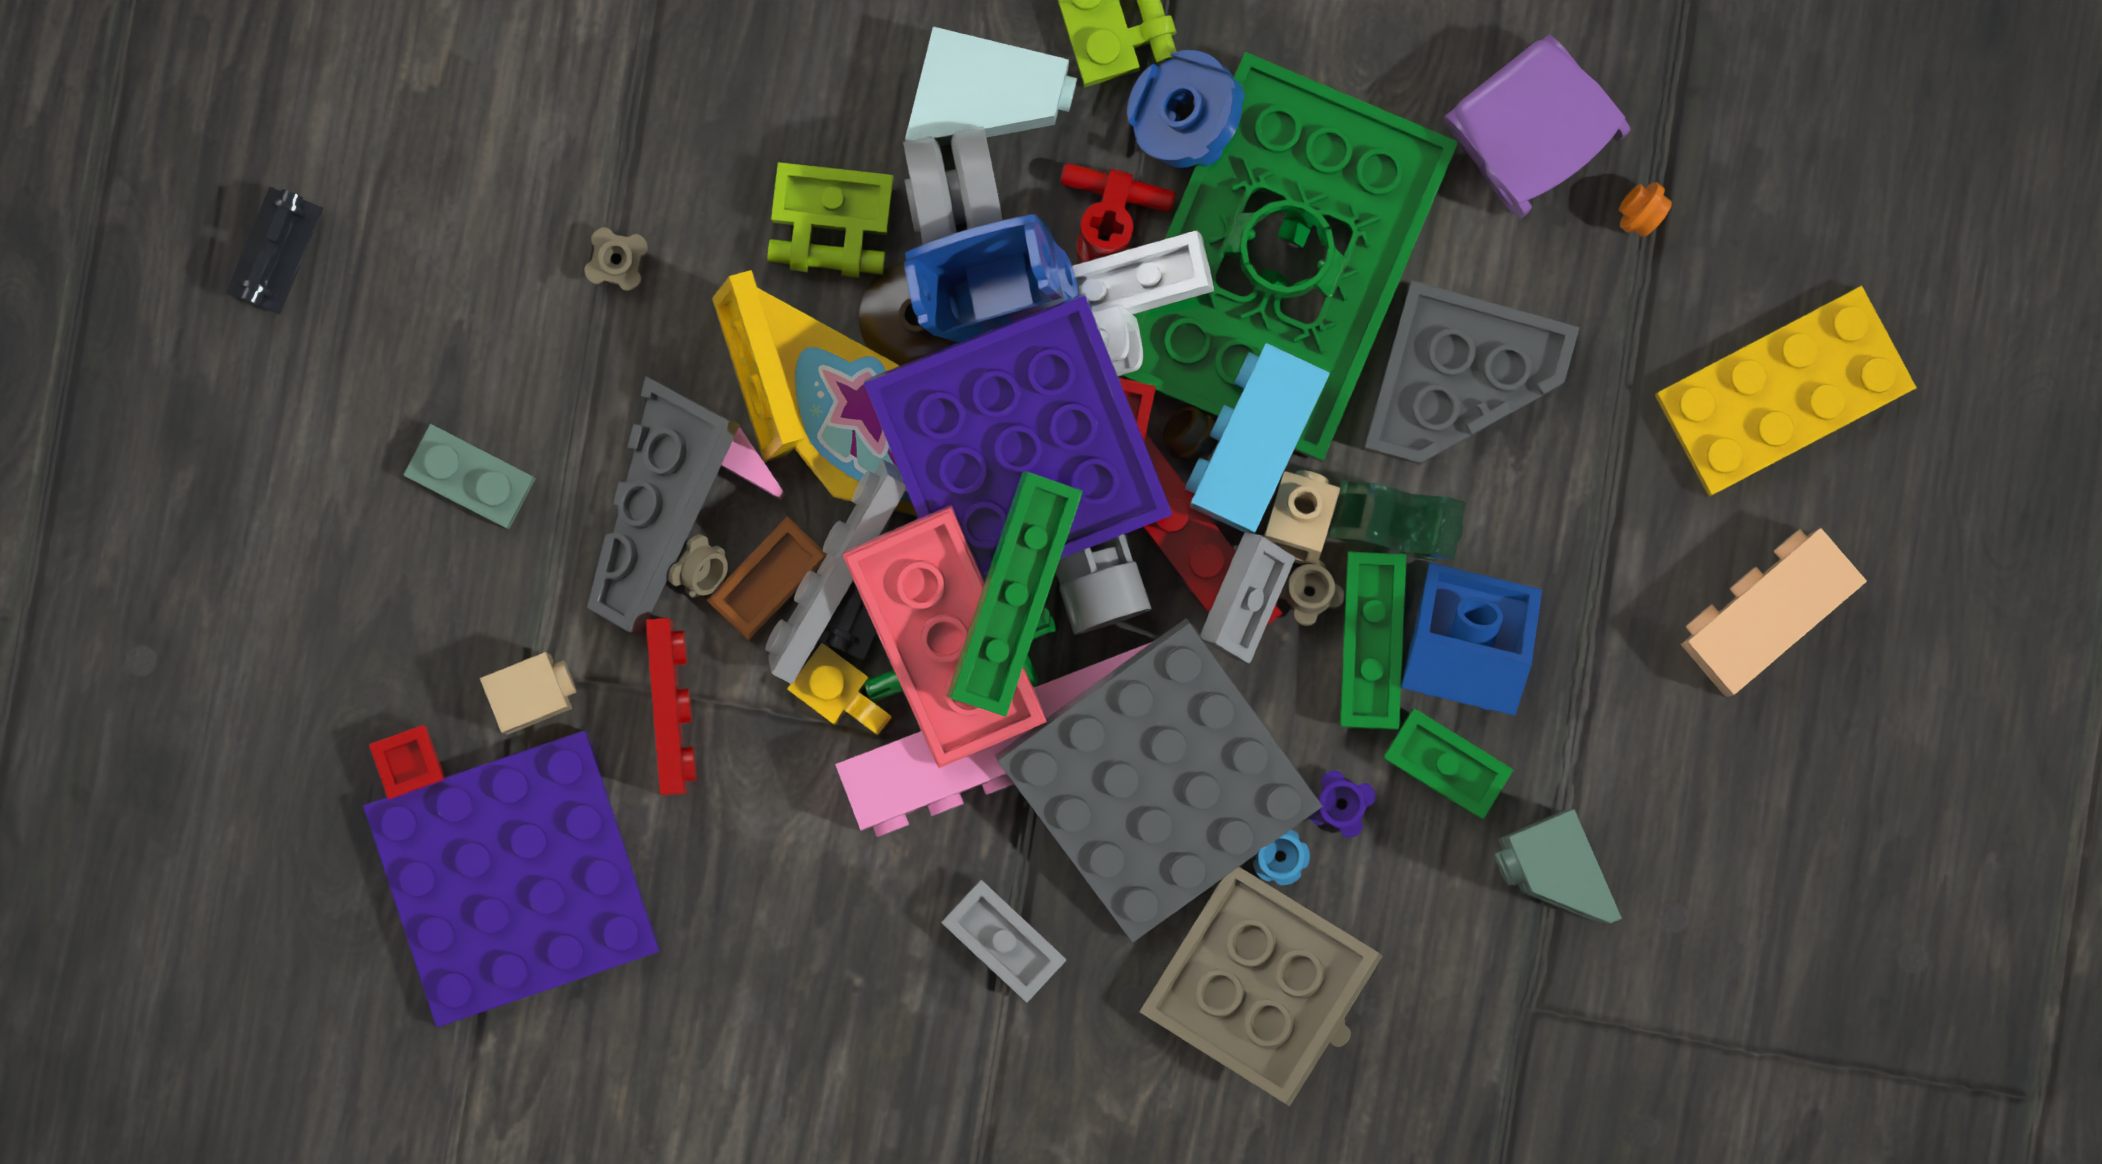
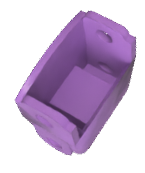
[1444,34,1631,219]

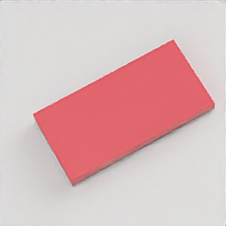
[842,505,1047,768]

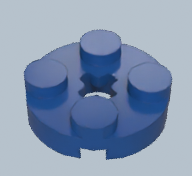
[1127,50,1245,168]

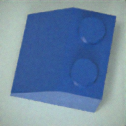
[1401,562,1542,716]

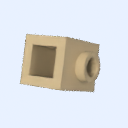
[1263,470,1340,565]

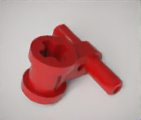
[1060,163,1176,263]

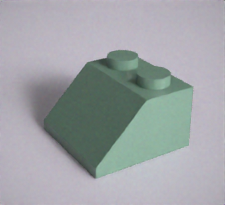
[1494,809,1622,923]

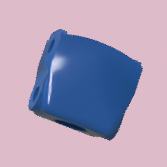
[904,214,1078,342]

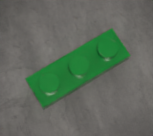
[1339,552,1406,730]

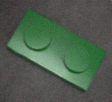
[1382,708,1514,820]

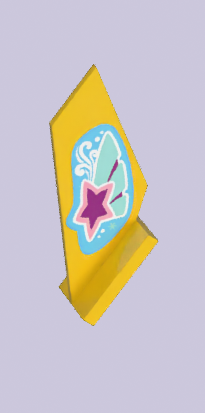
[712,270,917,516]

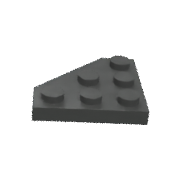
[1364,280,1580,465]

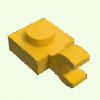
[787,643,892,736]

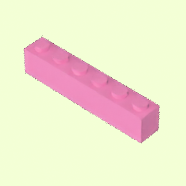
[835,642,1152,837]

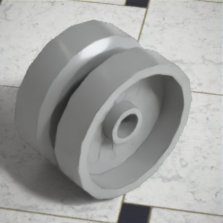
[903,126,1003,245]

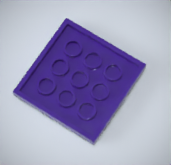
[864,293,1172,581]
[363,730,661,1028]

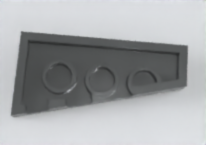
[587,376,740,635]

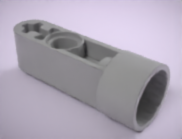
[1056,534,1151,635]

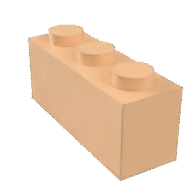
[1680,528,1867,697]

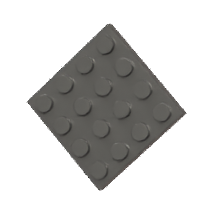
[995,618,1323,943]

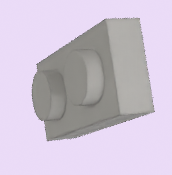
[1200,531,1296,664]
[941,880,1067,1003]

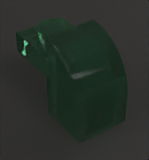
[1330,480,1467,561]

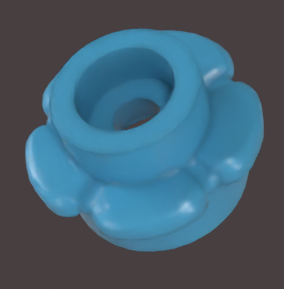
[1253,829,1310,885]

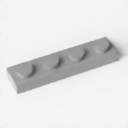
[765,459,906,684]

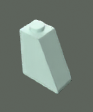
[905,27,1077,146]

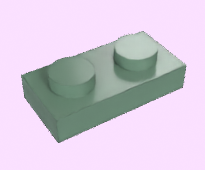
[404,424,536,530]

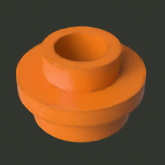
[1619,182,1672,237]

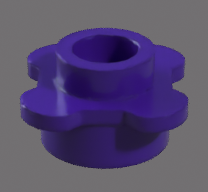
[1309,770,1375,838]

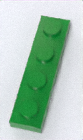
[946,471,1083,717]

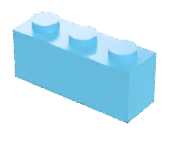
[1185,343,1330,534]

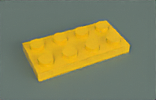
[1655,286,1917,497]

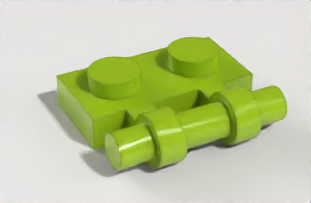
[1057,0,1177,88]
[767,162,894,278]

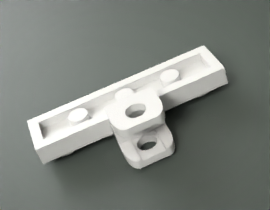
[1072,230,1214,376]

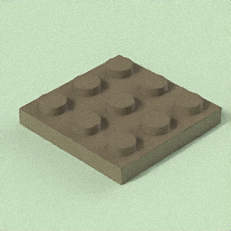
[1140,867,1383,1106]

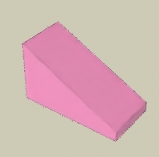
[721,427,785,500]

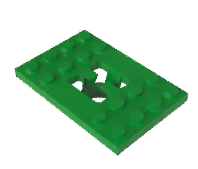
[1113,52,1458,462]

